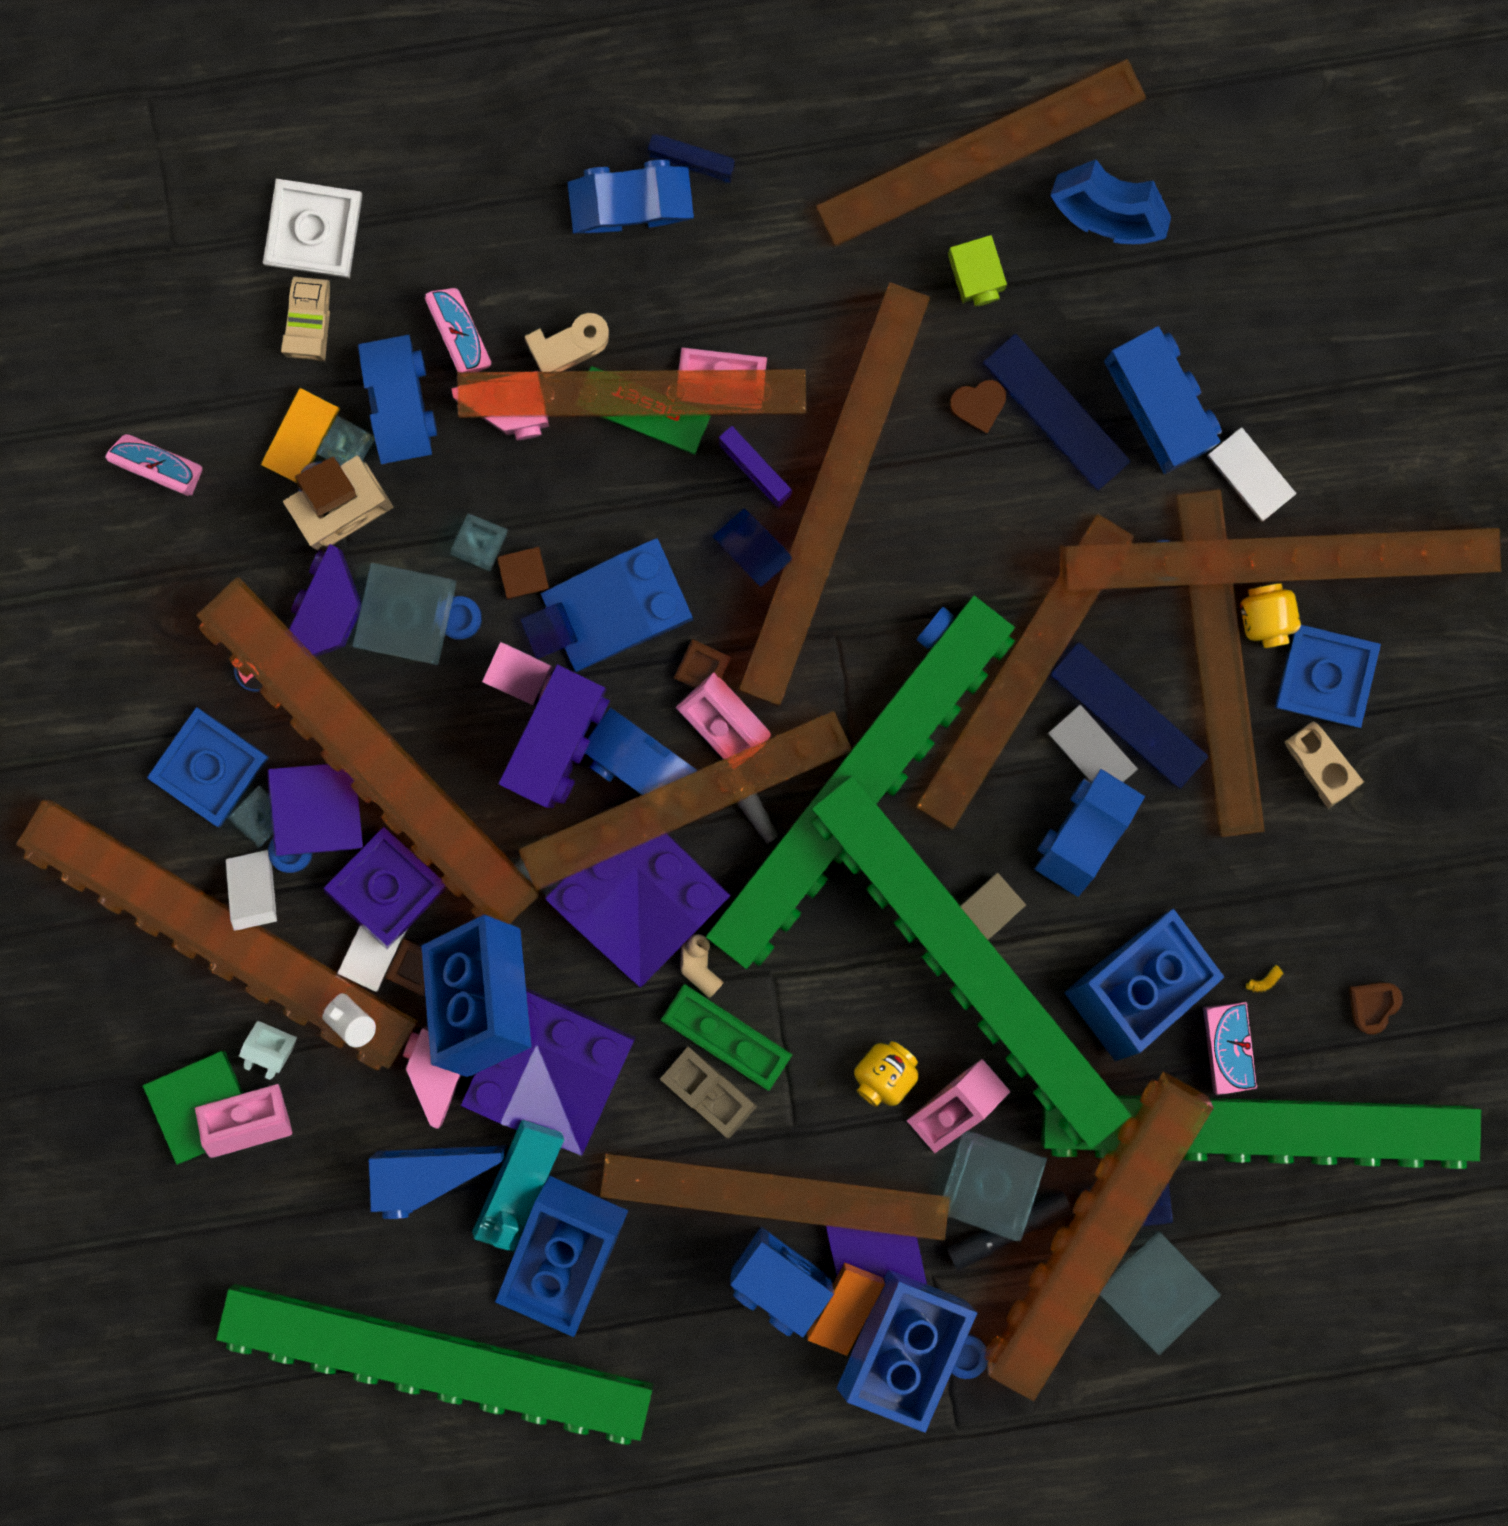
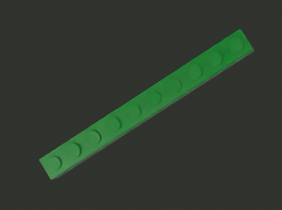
[706,595,1015,969]
[810,775,1132,1149]
[1041,1095,1481,1169]
[216,1284,654,1445]

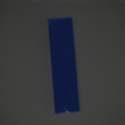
[983,333,1131,491]
[1050,642,1209,789]

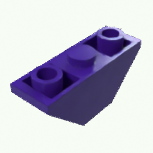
[273,544,363,667]

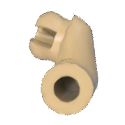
[680,934,724,998]

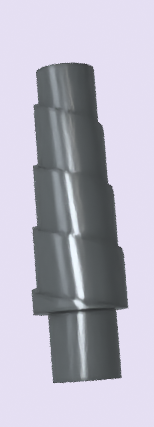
[724,768,778,844]

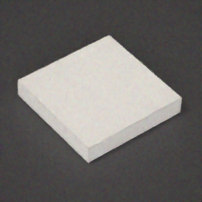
[263,179,363,279]

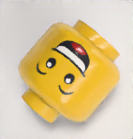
[1240,583,1301,648]
[854,1041,918,1107]

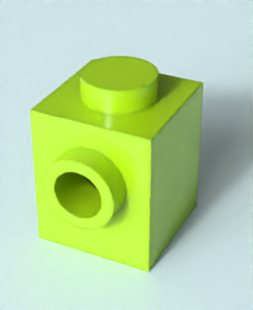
[948,235,1007,307]

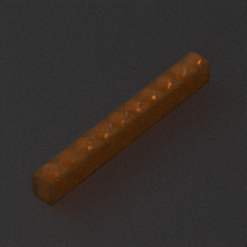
[739,282,930,707]
[1059,527,1501,590]
[196,577,539,924]
[16,800,419,1071]

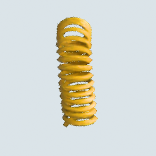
[1246,965,1283,993]

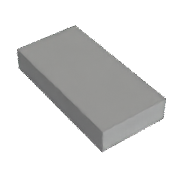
[1047,705,1138,782]

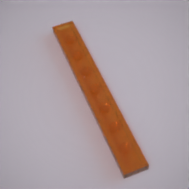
[817,59,1146,247]
[457,369,806,418]
[1176,489,1265,837]
[916,514,1134,829]
[519,711,852,891]
[600,1154,950,1241]

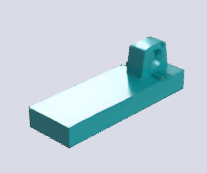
[472,1120,564,1251]

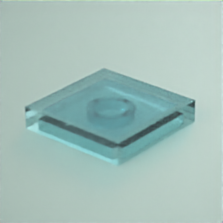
[353,563,457,665]
[938,1130,1047,1241]
[1097,1231,1221,1355]

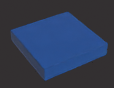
[1275,625,1381,728]
[147,707,269,827]

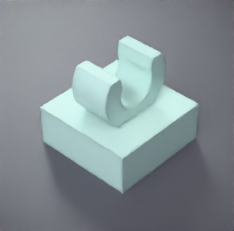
[239,1021,297,1080]

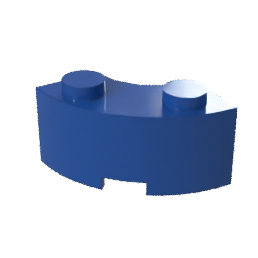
[1051,159,1171,244]
[567,160,694,233]
[358,335,438,464]
[585,707,710,821]
[1035,769,1145,897]

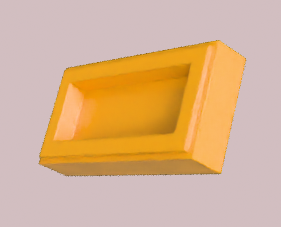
[261,388,340,483]

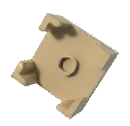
[283,455,394,551]

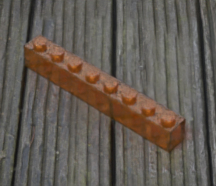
[984,1071,1214,1401]

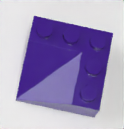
[499,664,610,808]
[545,805,730,988]
[461,988,636,1156]

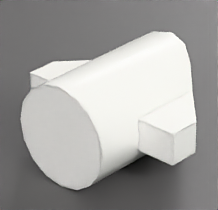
[322,993,376,1047]

